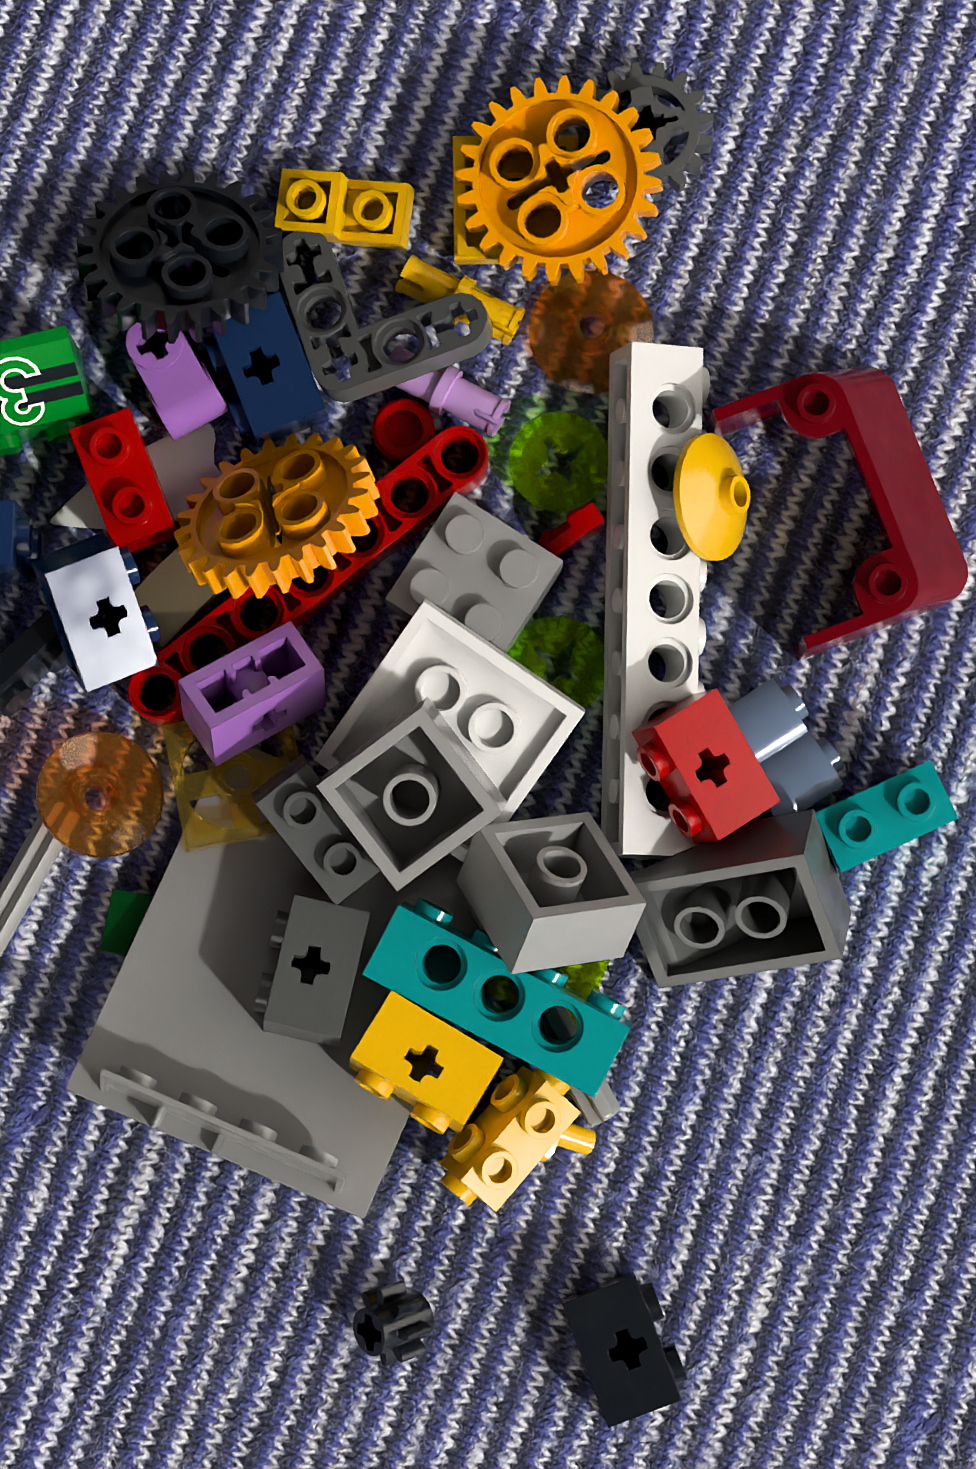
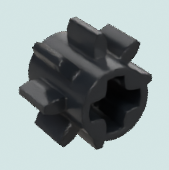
[353,1280,434,1366]

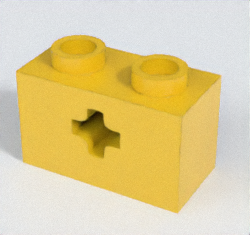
[349,990,504,1135]

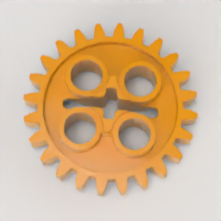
[455,75,663,286]
[174,432,380,599]

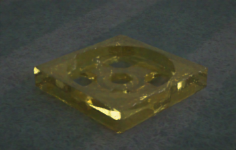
[162,721,299,853]

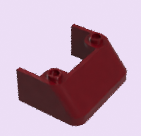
[706,366,968,661]

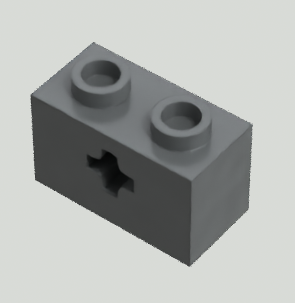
[251,754,381,905]
[254,895,370,1049]

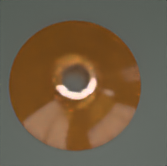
[529,270,654,395]
[36,731,164,858]

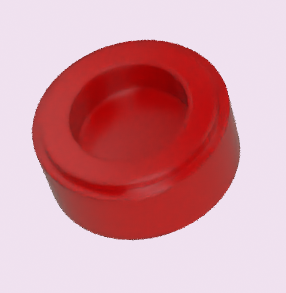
[372,399,435,464]

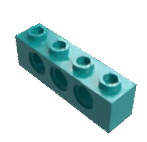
[362,897,633,1098]

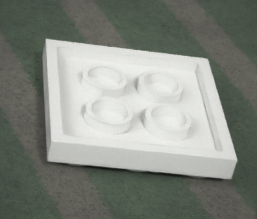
[314,598,585,862]

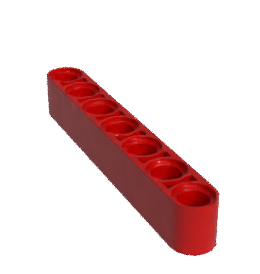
[128,426,488,726]

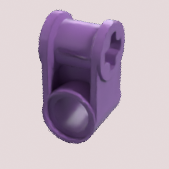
[126,323,230,441]

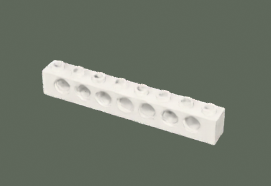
[601,341,710,860]

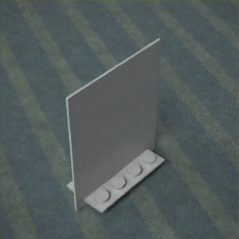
[66,747,477,1219]

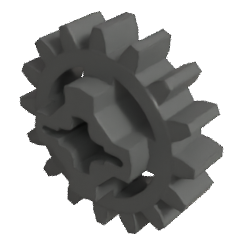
[578,62,714,201]

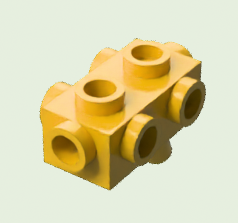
[439,1066,596,1212]

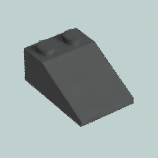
[630,809,851,989]

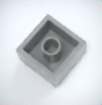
[385,492,563,655]
[317,697,506,891]
[456,812,647,974]

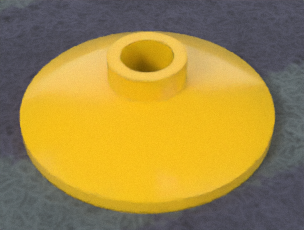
[673,433,750,561]

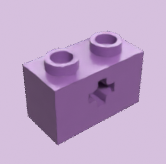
[178,621,326,766]

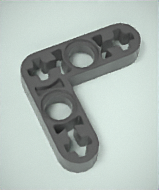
[280,231,493,403]

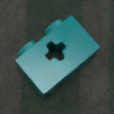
[815,760,958,874]

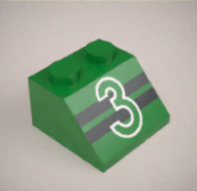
[0,326,96,457]

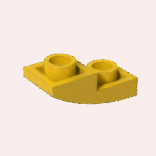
[275,168,415,251]

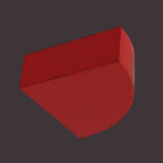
[537,501,605,557]

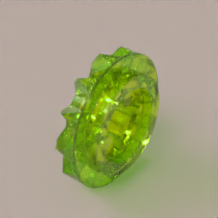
[509,411,608,514]
[508,615,605,709]

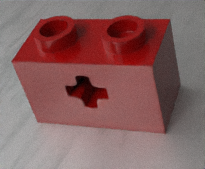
[69,407,178,556]
[631,688,780,844]

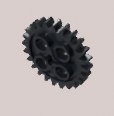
[76,169,284,344]

